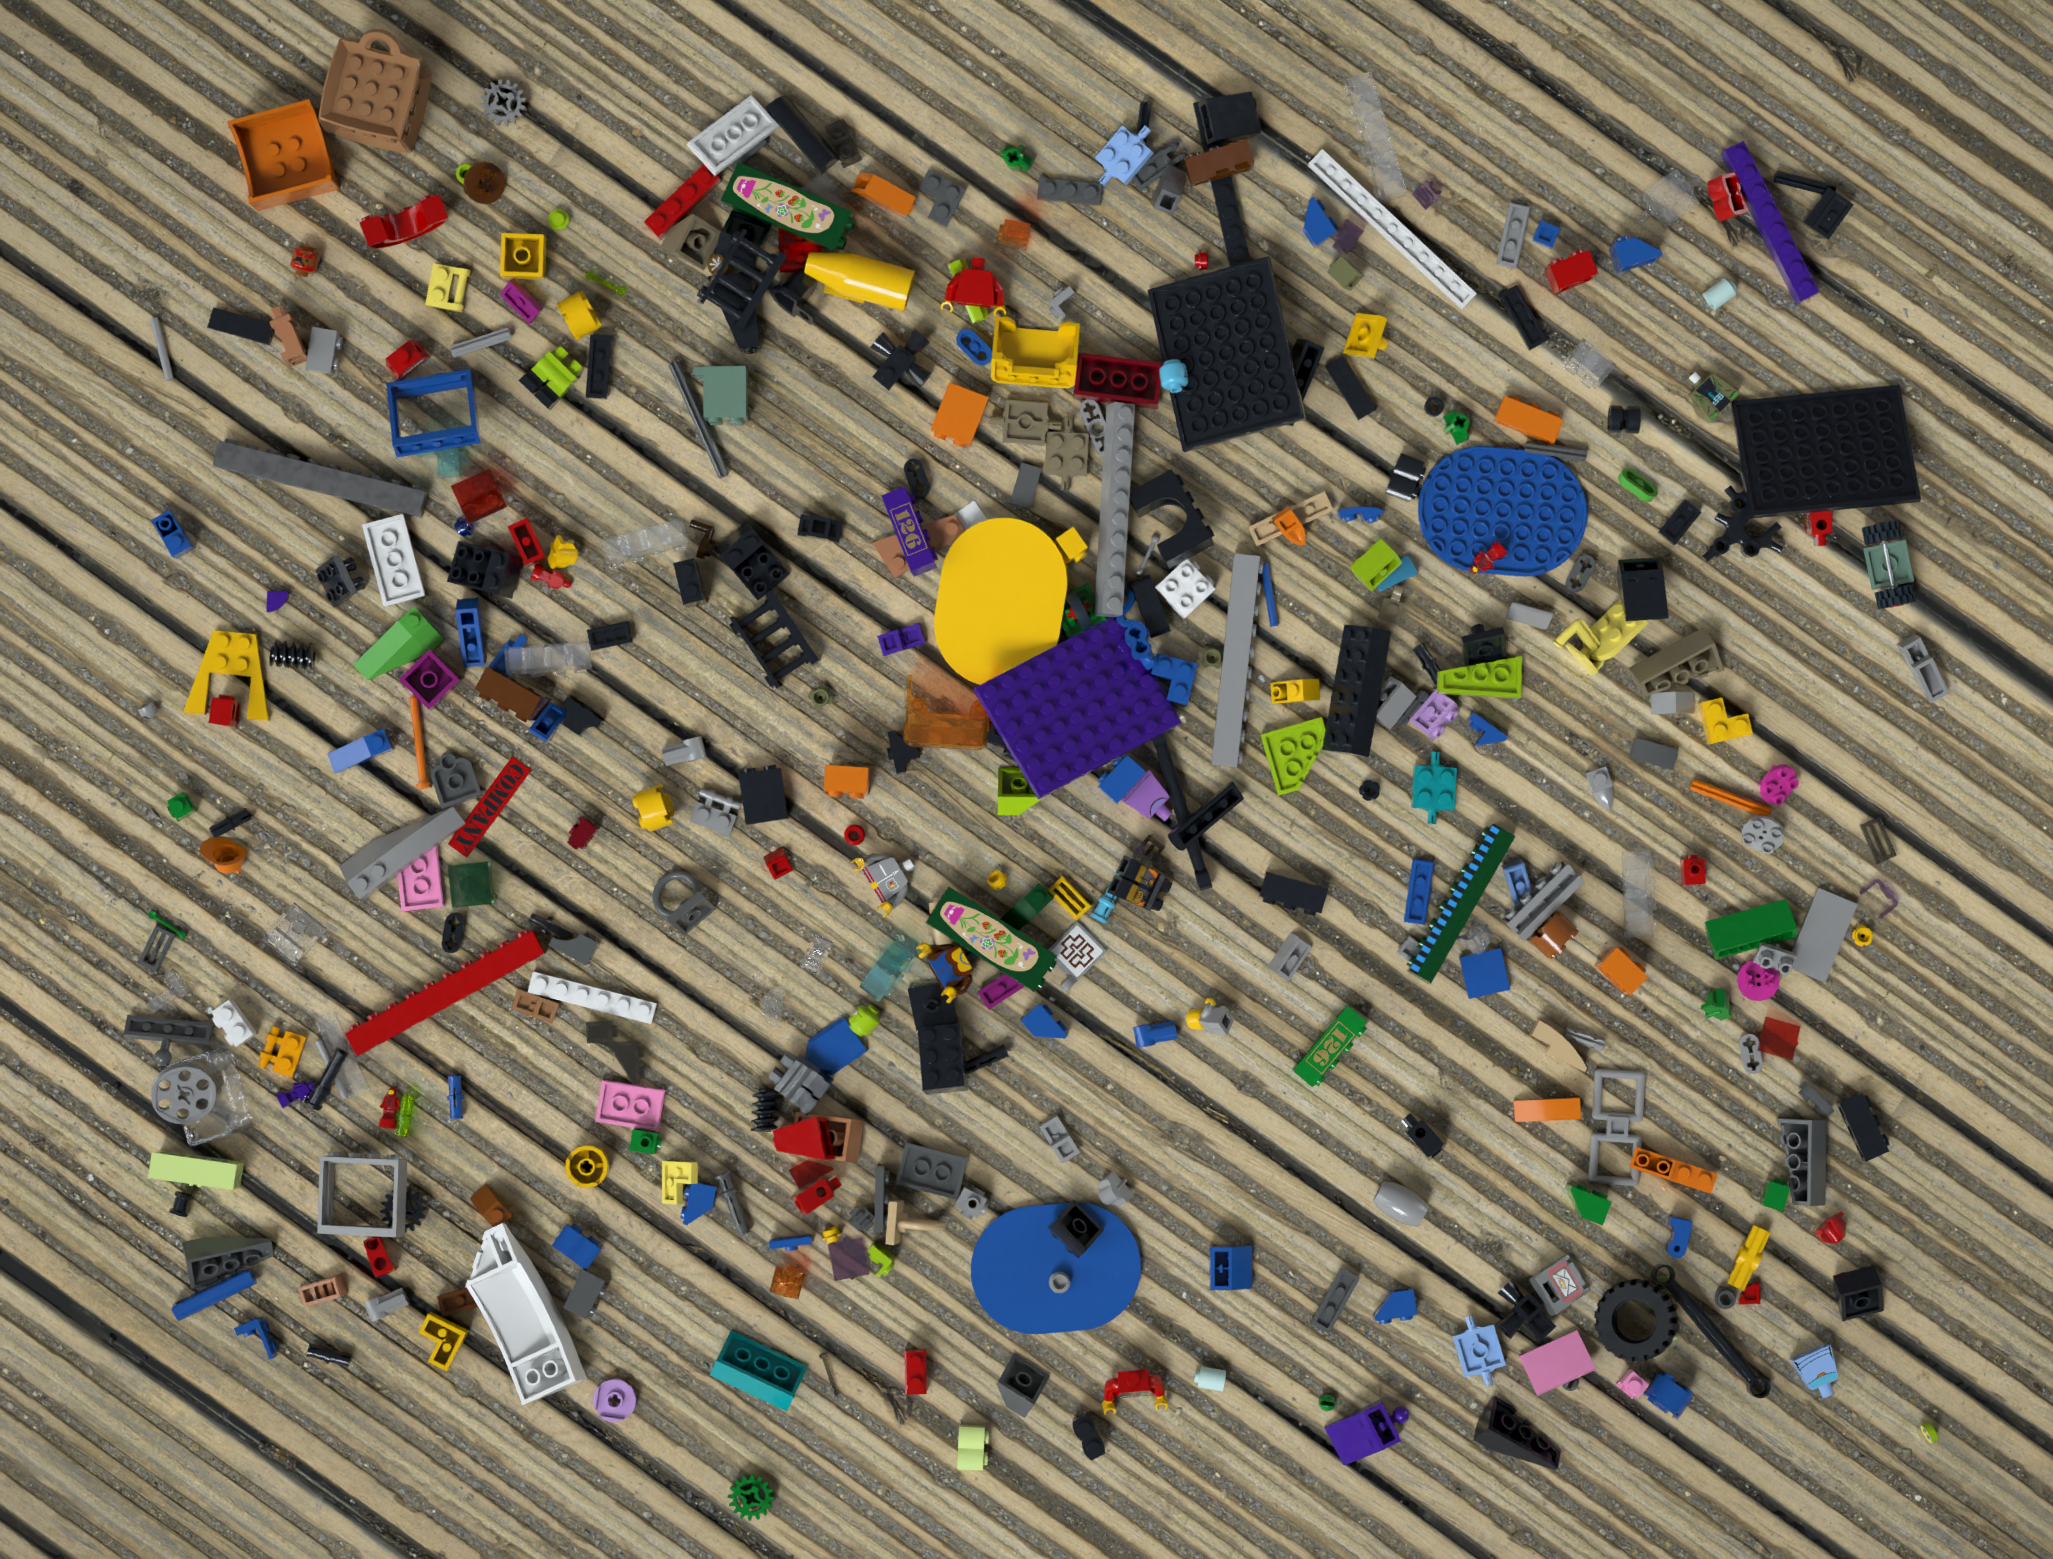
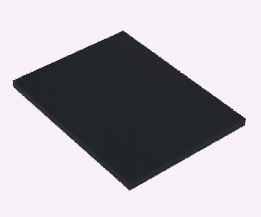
[1147,256,1306,452]
[1731,385,1921,519]

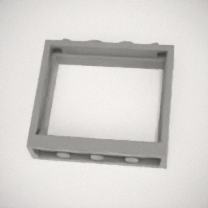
[317,1152,407,1237]

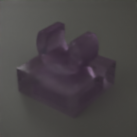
[1412,181,1442,210]

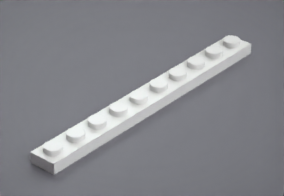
[1307,149,1477,310]

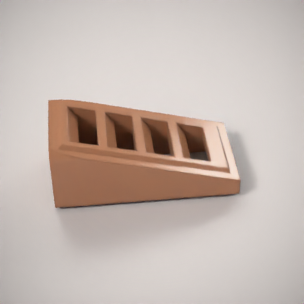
[298,1274,347,1308]

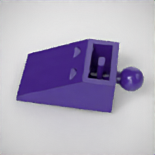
[1324,1399,1410,1465]

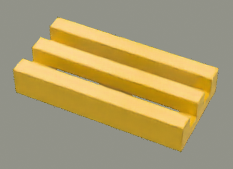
[1047,876,1091,921]

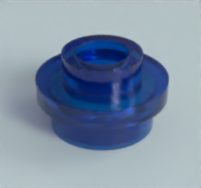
[454,517,473,537]

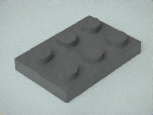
[895,1142,968,1200]
[874,1165,890,1232]

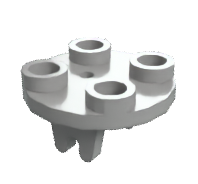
[1742,815,1785,854]

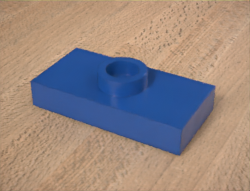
[768,1234,813,1251]

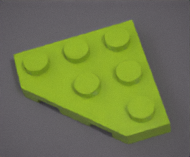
[1260,717,1326,796]

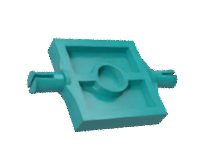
[1411,752,1457,824]

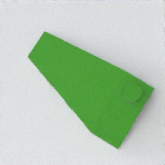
[353,607,445,680]

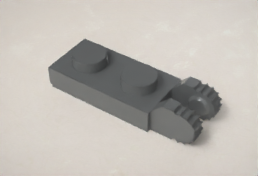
[1131,141,1187,192]

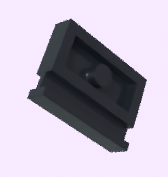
[1803,187,1854,240]

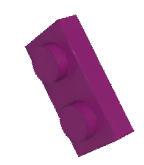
[500,278,544,324]
[977,974,1024,1010]

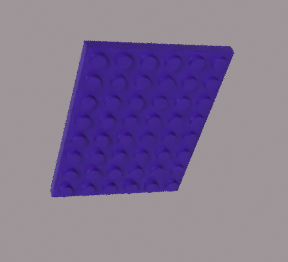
[973,617,1182,800]

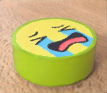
[1920,1422,1939,1444]

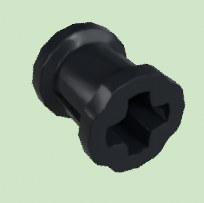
[169,1191,194,1217]

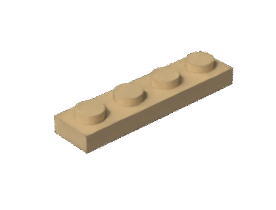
[1248,491,1333,547]

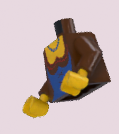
[916,942,980,1003]

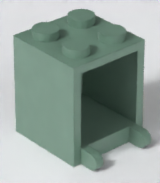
[693,366,749,426]

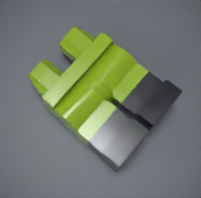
[518,346,583,410]

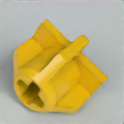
[547,535,578,569]

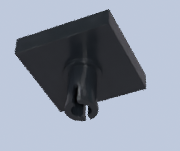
[1461,624,1506,667]
[908,983,958,1031]

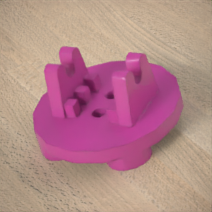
[1757,764,1799,806]
[1737,960,1780,1001]

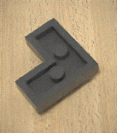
[919,170,966,228]

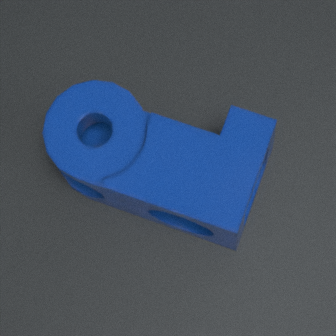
[1666,1215,1693,1258]

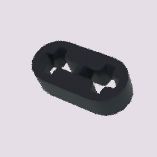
[904,459,930,498]
[441,913,465,953]

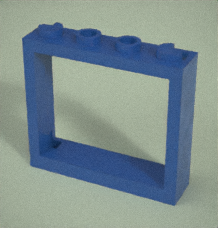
[386,369,481,457]

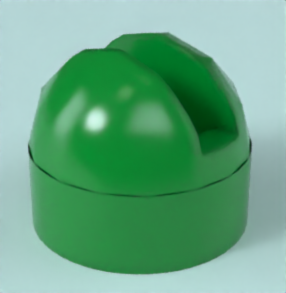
[1318,1394,1336,1411]

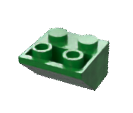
[1565,1182,1612,1226]

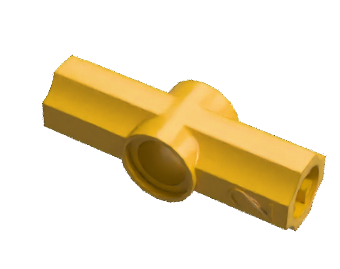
[1726,1225,1770,1291]

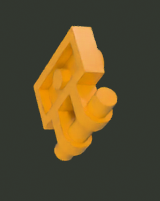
[258,1026,307,1078]

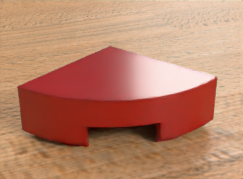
[1738,1282,1760,1305]

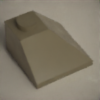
[661,214,721,270]

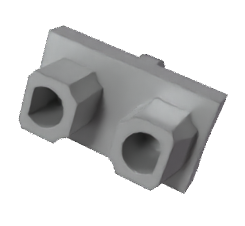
[1753,942,1797,975]

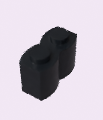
[1385,453,1427,503]
[1072,1413,1105,1460]

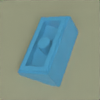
[1376,555,1418,592]

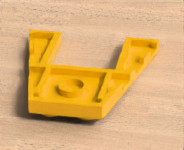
[183,630,269,721]

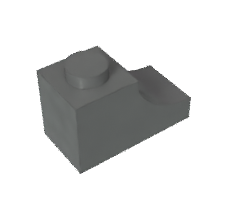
[549,931,600,966]

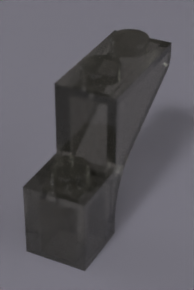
[586,1020,645,1084]

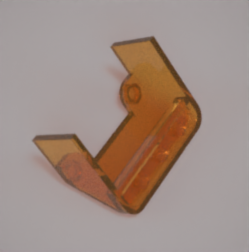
[903,675,991,750]

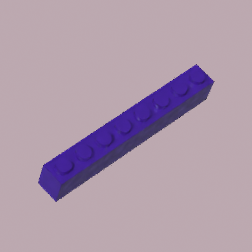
[1721,141,1819,305]

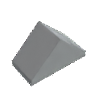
[1651,692,1694,714]

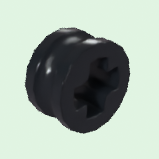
[1424,397,1444,417]

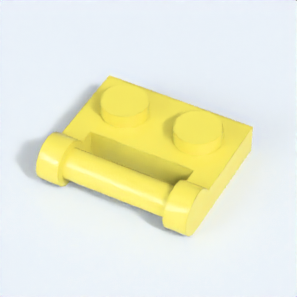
[425,263,471,312]

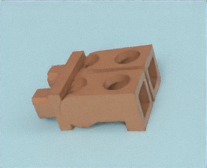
[269,305,308,367]

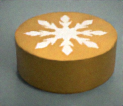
[707,254,729,275]

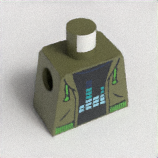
[1687,371,1740,424]

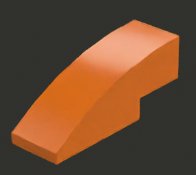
[1513,1097,1581,1122]

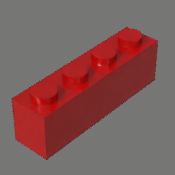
[644,164,721,241]

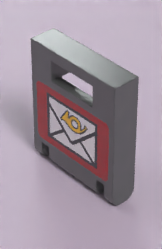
[1529,1253,1590,1316]

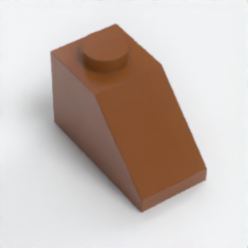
[470,1184,515,1227]

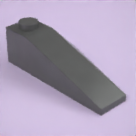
[182,1238,274,1289]

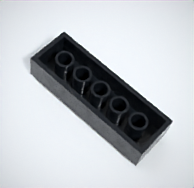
[1322,624,1391,757]

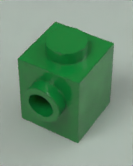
[629,1128,662,1155]
[1760,1178,1791,1212]

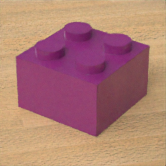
[399,649,462,711]

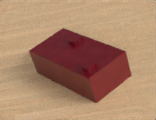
[1073,352,1164,410]

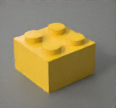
[500,233,547,280]

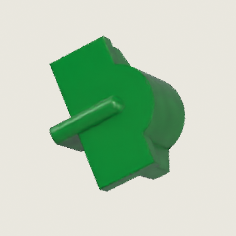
[1000,144,1035,172]
[1443,409,1470,445]
[1701,988,1732,1021]

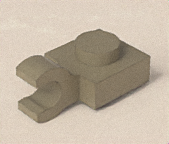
[1377,585,1404,624]

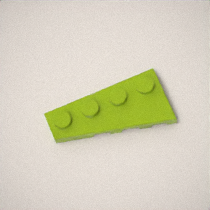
[1437,656,1522,699]

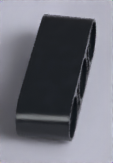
[1129,574,1171,638]

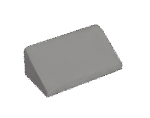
[1506,602,1553,629]
[1268,933,1312,982]

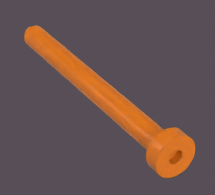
[410,696,432,789]

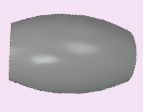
[1373,1181,1429,1227]

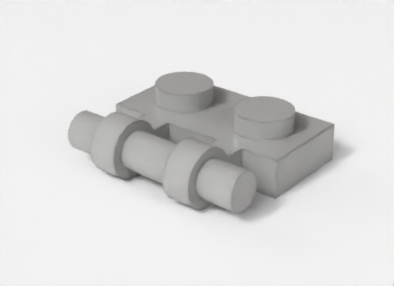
[690,788,742,836]

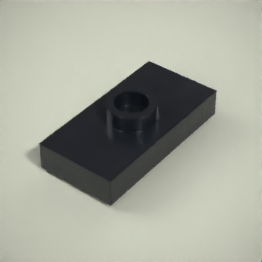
[587,621,633,651]

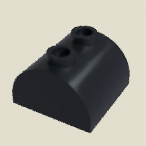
[1047,1200,1104,1258]

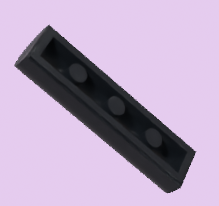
[1168,781,1244,851]

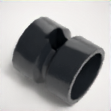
[1607,405,1641,434]

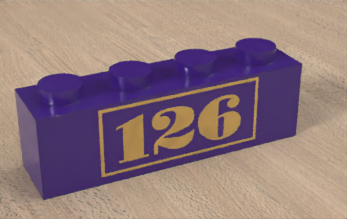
[881,486,939,577]

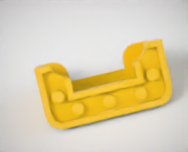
[991,316,1080,388]

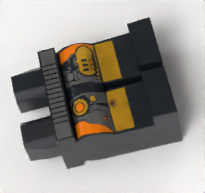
[1107,855,1172,911]

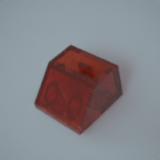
[451,468,507,525]

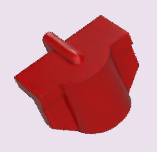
[1814,1211,1846,1245]

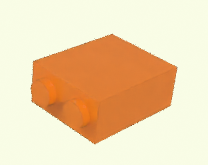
[931,382,989,448]

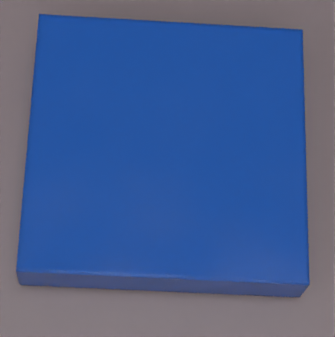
[1459,948,1510,999]

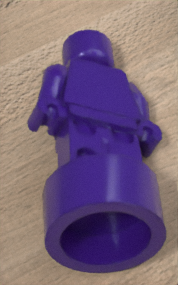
[275,1080,315,1108]

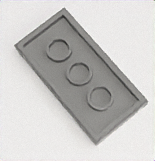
[1791,888,1858,983]

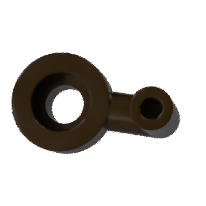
[689,519,715,560]

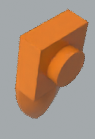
[1272,506,1306,546]

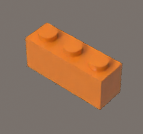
[1493,394,1564,444]

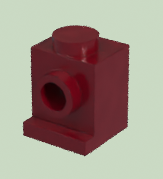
[567,816,599,850]

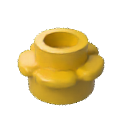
[987,870,1007,890]
[1852,925,1873,946]
[822,1226,842,1243]

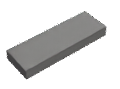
[1495,202,1530,269]

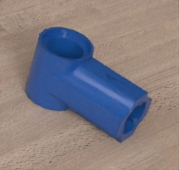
[1133,1021,1177,1048]

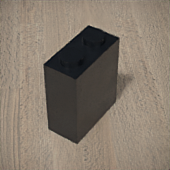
[1198,91,1261,145]
[673,558,707,608]
[738,765,789,825]

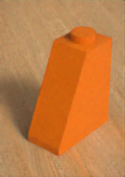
[850,173,916,216]

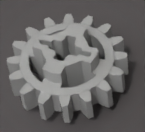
[480,79,527,127]

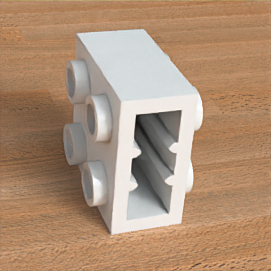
[1155,559,1215,619]

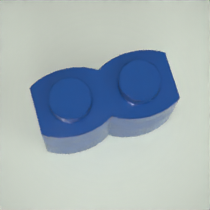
[552,1223,602,1270]

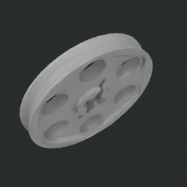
[151,1063,216,1124]

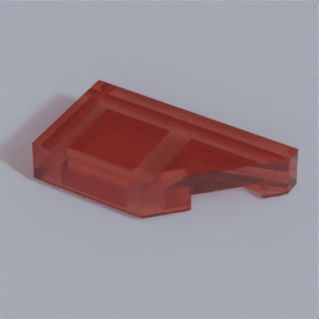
[789,1160,834,1189]

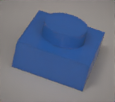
[1532,221,1560,249]

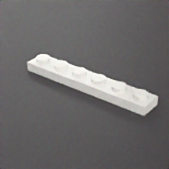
[528,971,657,1024]

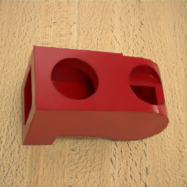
[363,1236,397,1277]

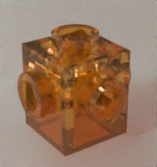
[770,1265,805,1299]

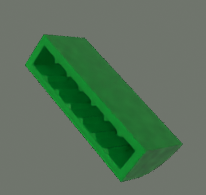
[1705,899,1797,960]

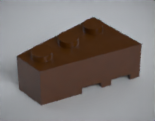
[1184,138,1254,187]
[475,667,552,722]

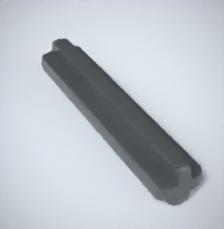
[1524,441,1587,461]

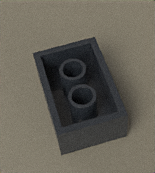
[918,1023,968,1095]

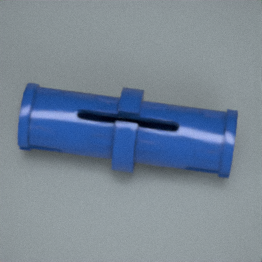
[447,1076,464,1119]

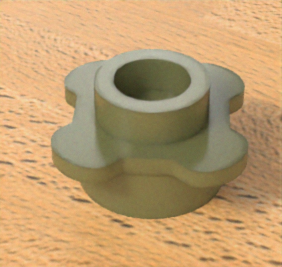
[1201,647,1223,669]
[808,685,833,710]

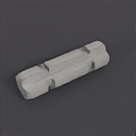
[1563,1028,1605,1051]

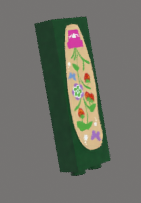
[720,162,856,253]
[925,887,1057,992]

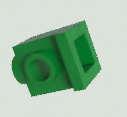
[167,792,197,822]

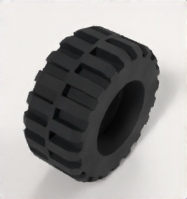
[1594,1279,1679,1362]

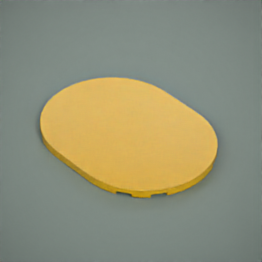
[934,518,1068,685]

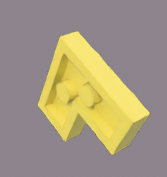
[662,1160,698,1205]

